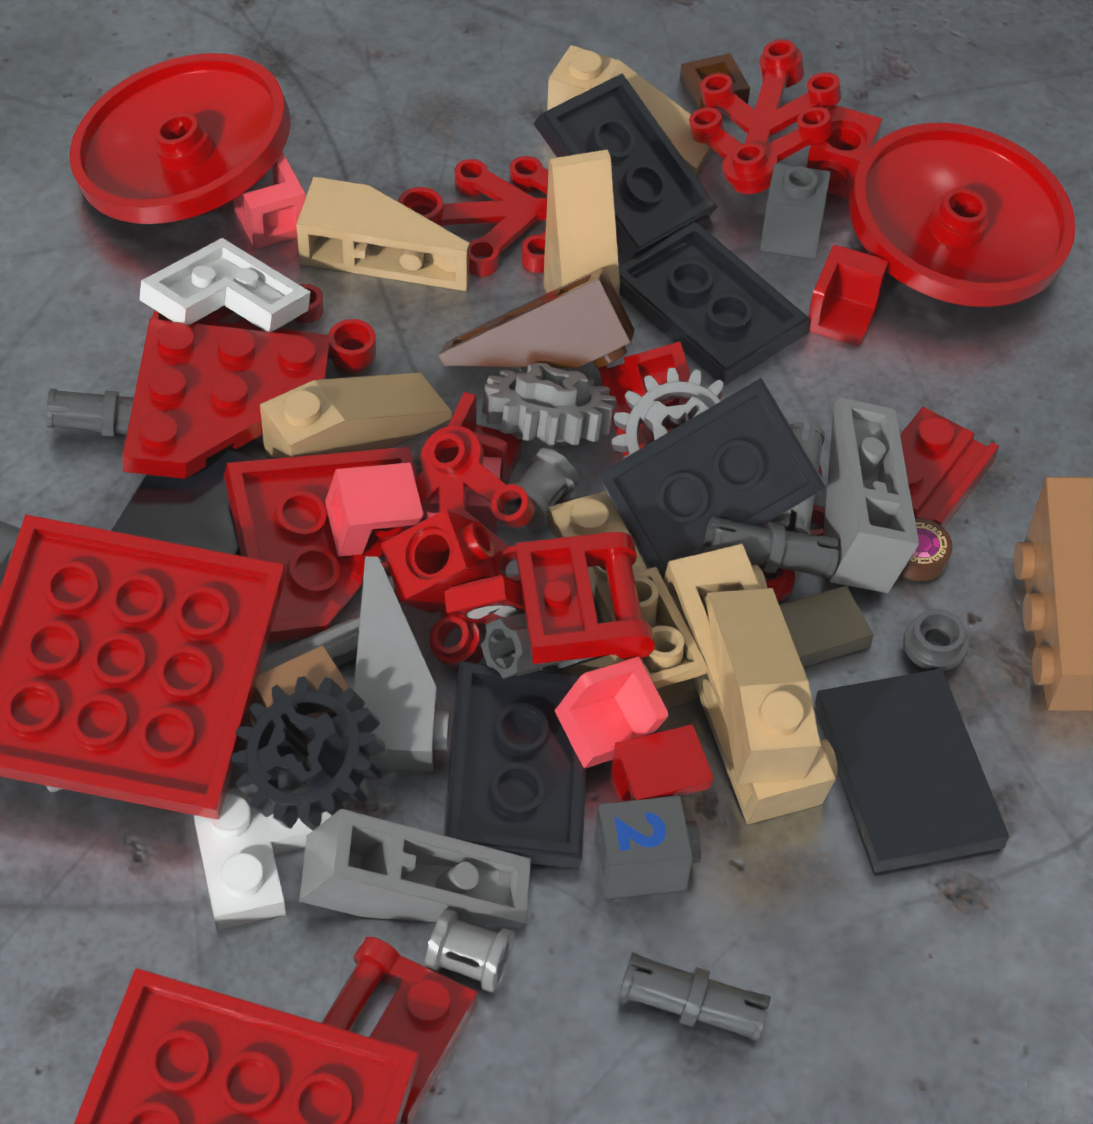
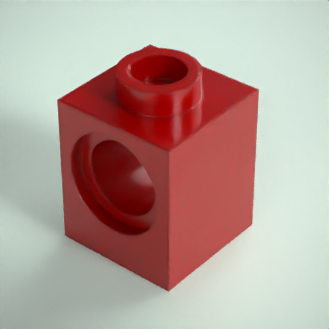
[806,105,883,199]
[381,509,496,613]

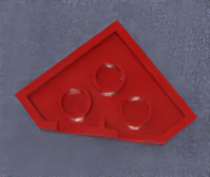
[122,319,330,479]
[224,447,417,643]

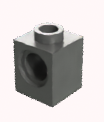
[760,163,830,259]

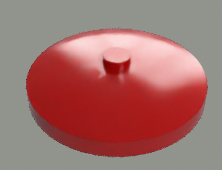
[69,53,291,224]
[849,123,1076,307]

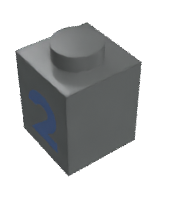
[594,796,701,899]

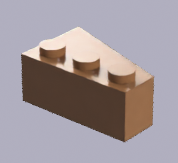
[1014,477,1093,711]

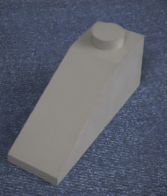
[823,397,919,593]
[354,556,450,772]
[299,809,531,928]

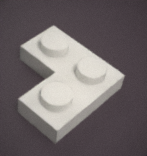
[139,238,311,332]
[193,786,332,930]

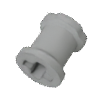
[504,448,579,530]
[425,908,515,993]

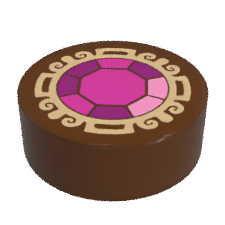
[900,518,953,581]

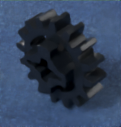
[231,676,386,830]

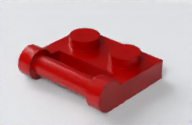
[516,532,655,664]
[321,936,478,1124]

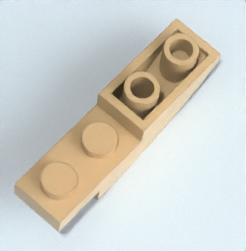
[548,491,708,689]

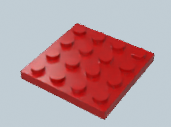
[0,514,286,820]
[74,968,420,1124]

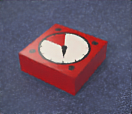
[444,575,525,625]

